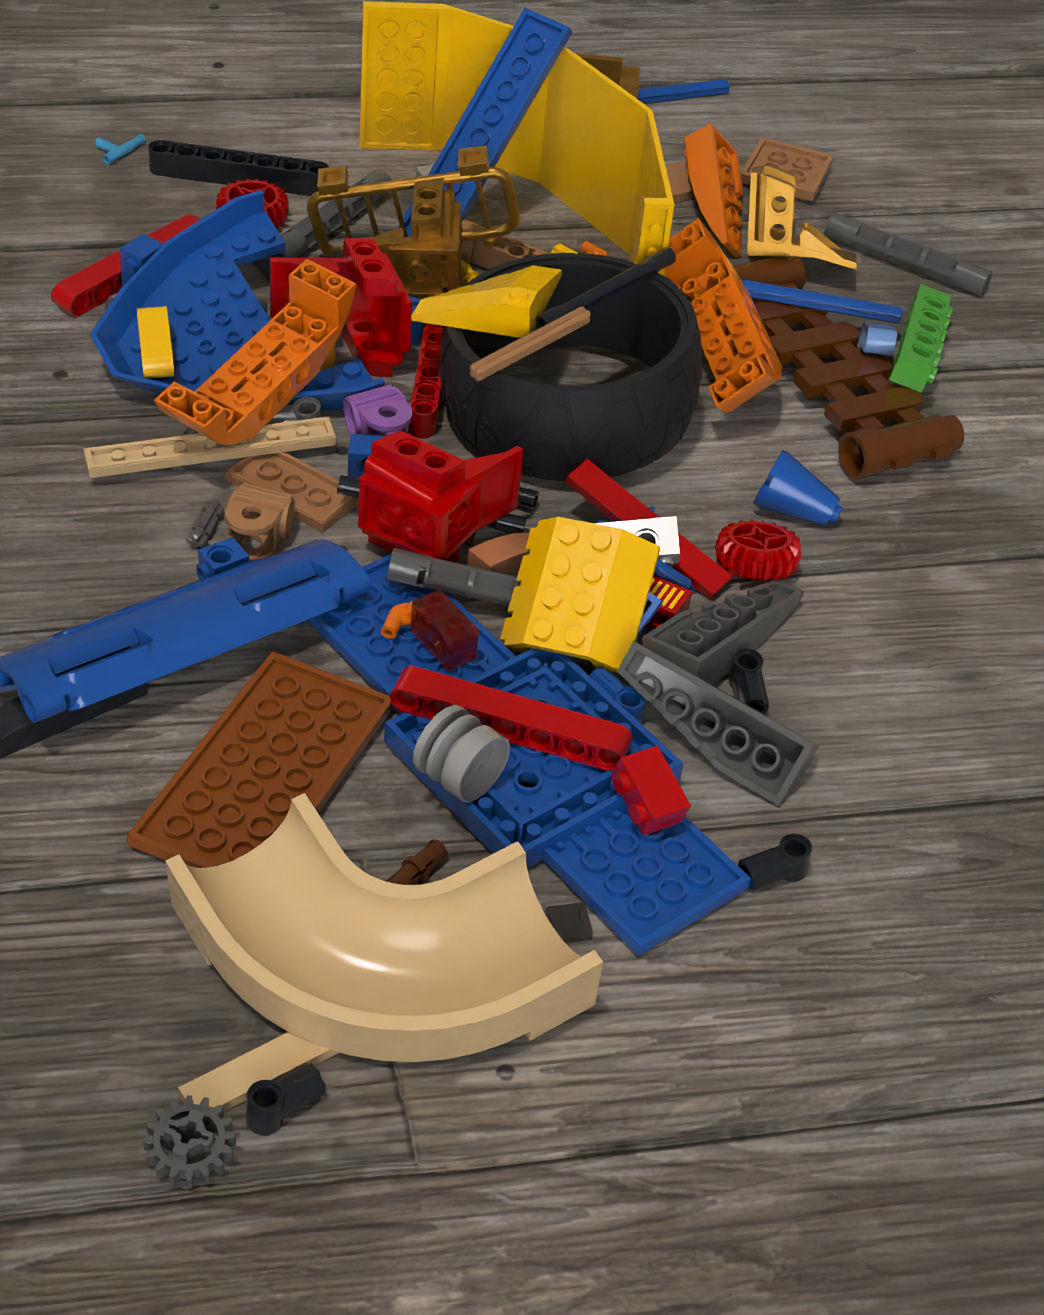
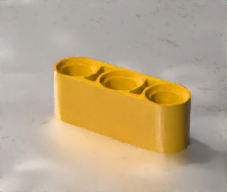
[137,306,174,379]

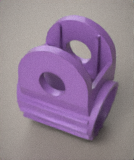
[343,384,412,436]

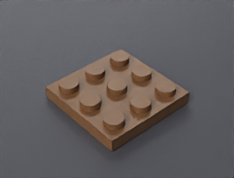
[741,137,834,202]

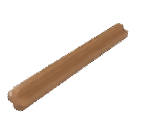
[469,307,591,381]

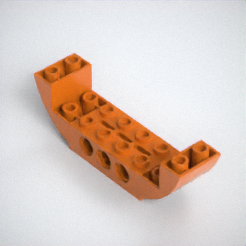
[664,218,783,413]
[154,259,356,445]

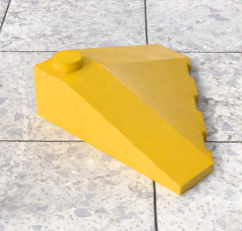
[411,265,562,338]

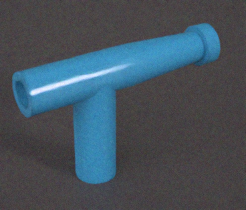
[95,134,146,165]

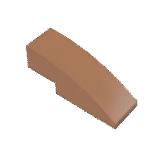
[467,533,530,576]

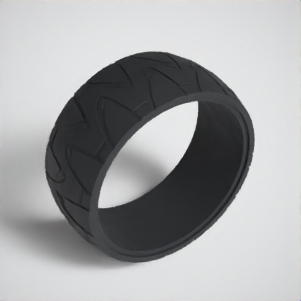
[439,253,702,481]

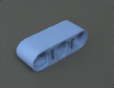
[860,321,897,356]

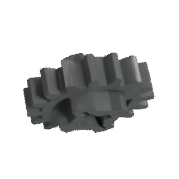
[143,1095,236,1188]

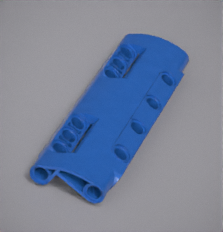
[0,539,370,723]

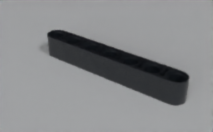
[148,140,329,196]

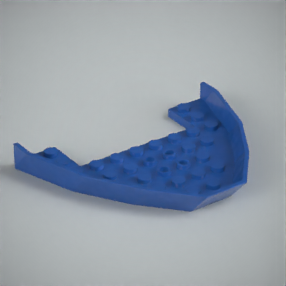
[90,190,385,411]

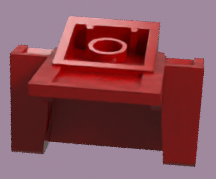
[270,238,413,378]
[358,431,523,562]

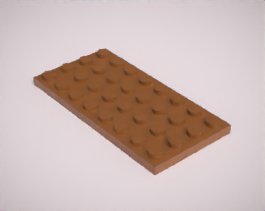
[126,651,393,868]

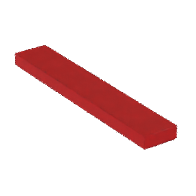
[566,459,732,600]

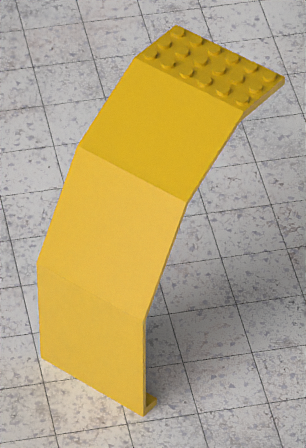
[359,1,674,276]

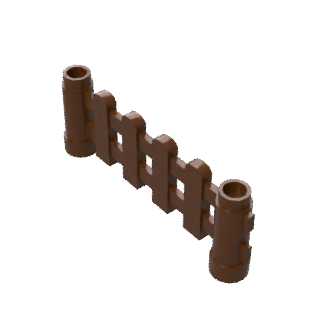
[733,257,964,480]

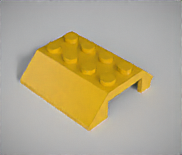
[500,517,661,673]

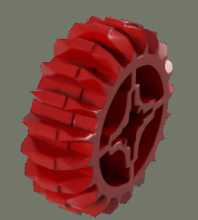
[216,178,289,230]
[715,519,802,582]

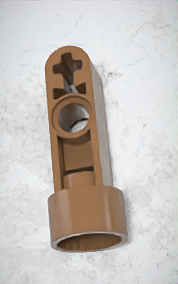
[461,219,550,269]

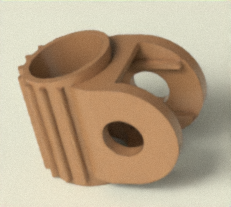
[225,483,296,562]

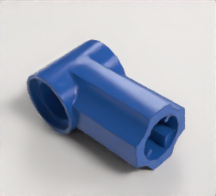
[590,666,646,724]

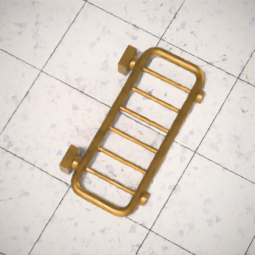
[307,145,519,258]

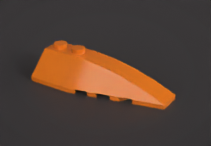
[684,123,743,258]

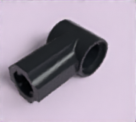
[728,648,769,714]
[738,833,812,890]
[246,1063,326,1135]

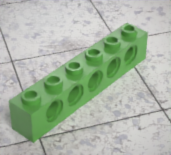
[889,284,953,393]

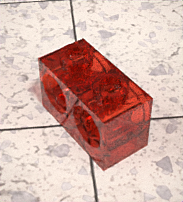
[410,589,479,671]

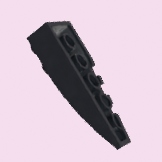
[0,646,148,759]

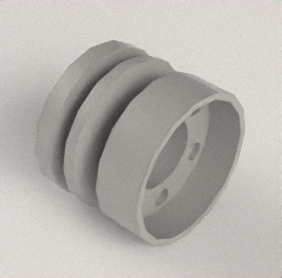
[413,705,510,803]

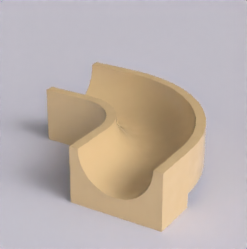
[165,793,603,1062]

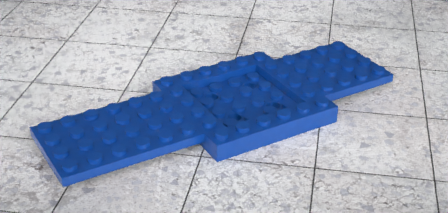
[307,549,751,956]

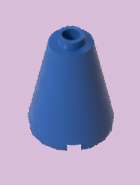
[753,450,843,526]

